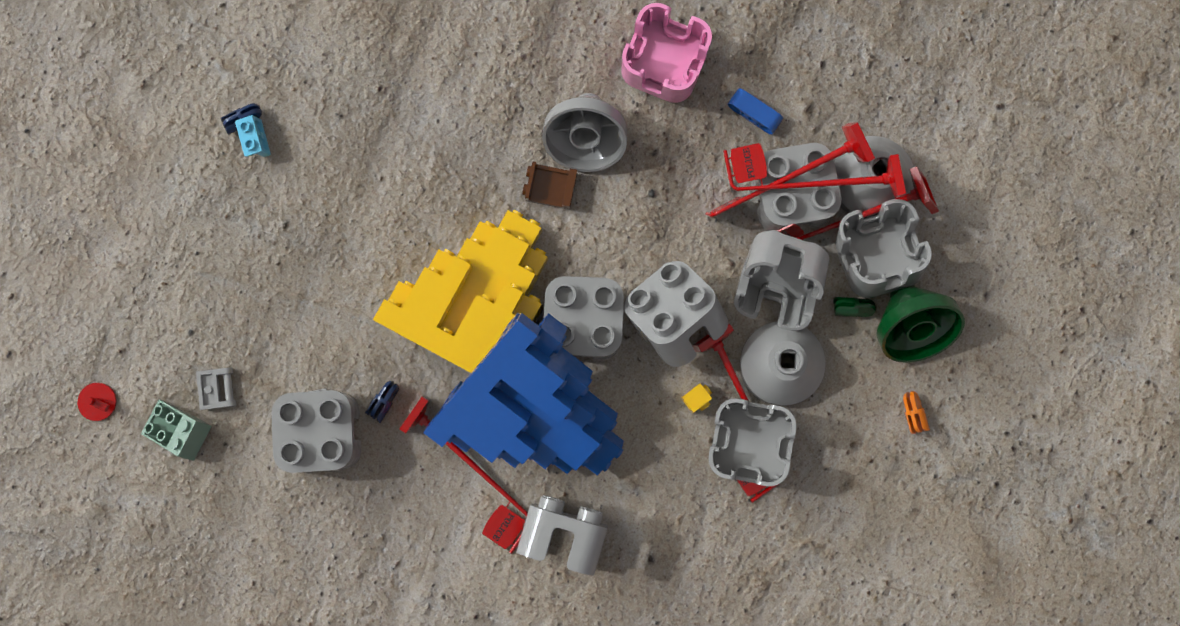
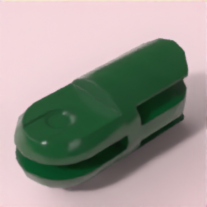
[833,297,876,317]

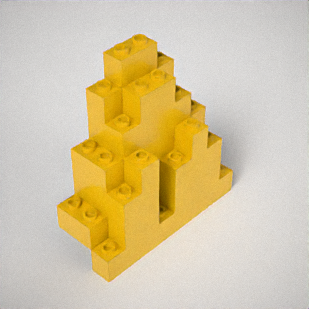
[373,210,548,373]

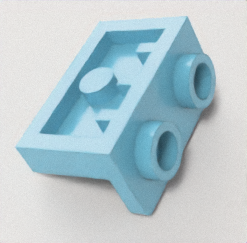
[235,115,271,157]

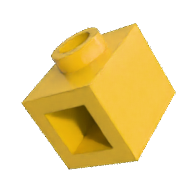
[681,383,712,413]

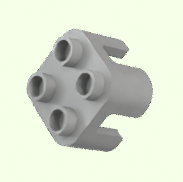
[751,143,841,231]
[836,199,932,298]
[734,230,829,331]
[624,261,728,367]
[544,276,624,360]
[272,390,361,473]
[709,399,796,486]
[516,495,608,575]

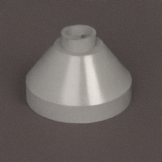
[542,93,628,172]
[834,136,914,219]
[739,321,826,406]

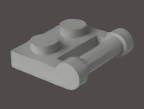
[196,368,236,410]

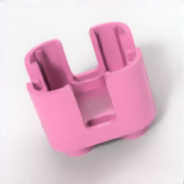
[621,3,712,103]

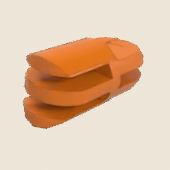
[903,391,930,434]

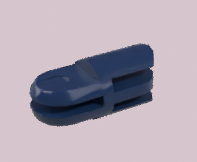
[220,103,262,135]
[365,381,399,423]

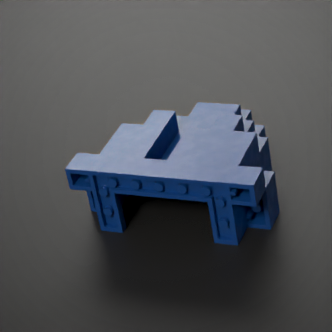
[423,313,624,476]

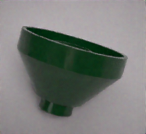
[876,285,965,363]

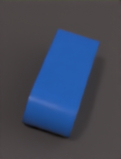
[727,88,783,135]

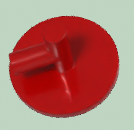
[77,383,117,421]

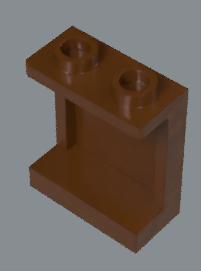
[522,161,578,210]

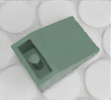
[141,399,212,461]

